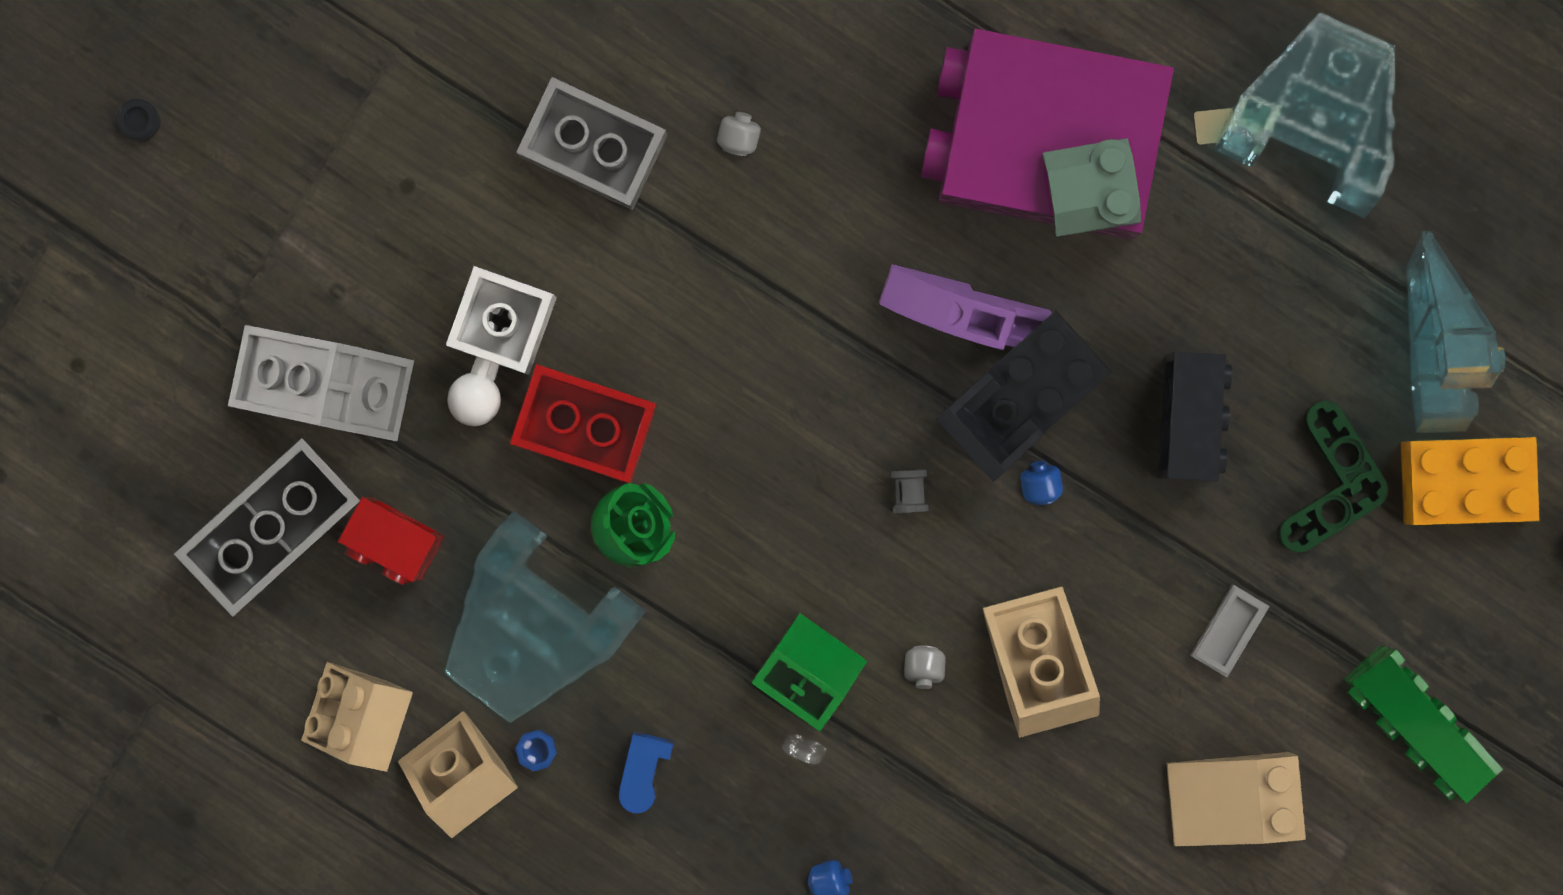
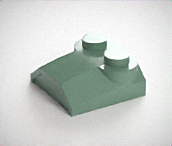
[1042,138,1141,237]

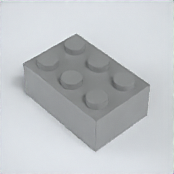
[516,77,668,210]

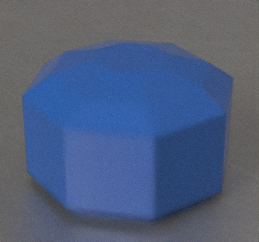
[515,729,557,771]

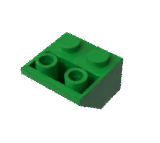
[751,613,867,732]

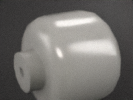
[717,112,761,156]
[904,645,946,689]

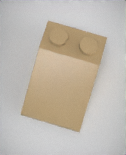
[983,587,1100,738]
[1166,752,1306,846]

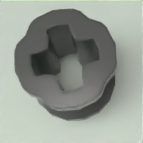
[890,469,929,513]

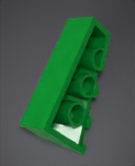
[1344,645,1503,804]

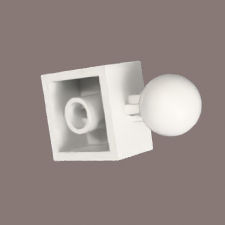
[446,266,557,426]

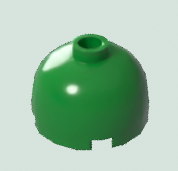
[591,482,675,568]

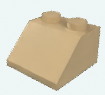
[398,711,518,838]

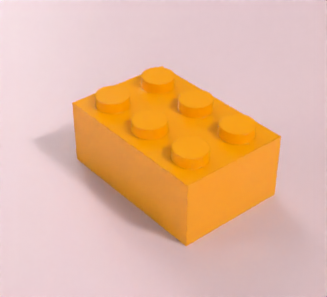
[1400,437,1539,525]

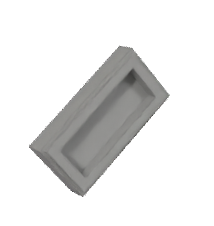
[1190,585,1270,677]

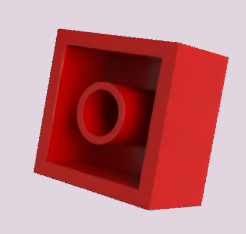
[338,497,446,585]

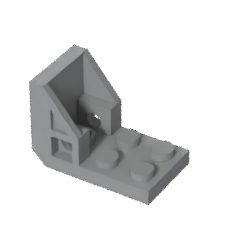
[228,325,414,441]

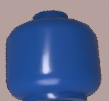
[1020,461,1063,505]
[808,860,853,895]

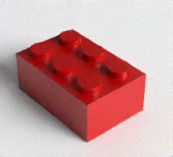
[510,364,658,483]

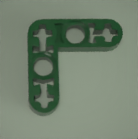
[1277,401,1388,552]

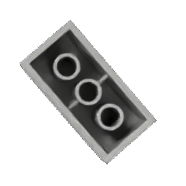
[174,438,360,617]

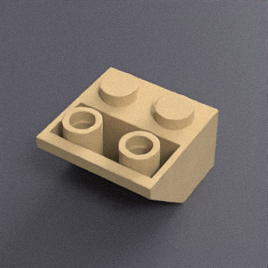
[301,662,413,772]

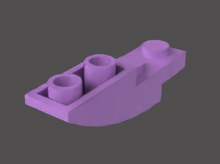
[879,264,1052,350]

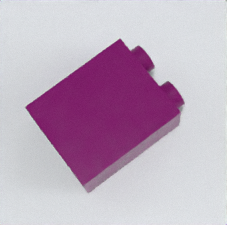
[921,29,1174,240]

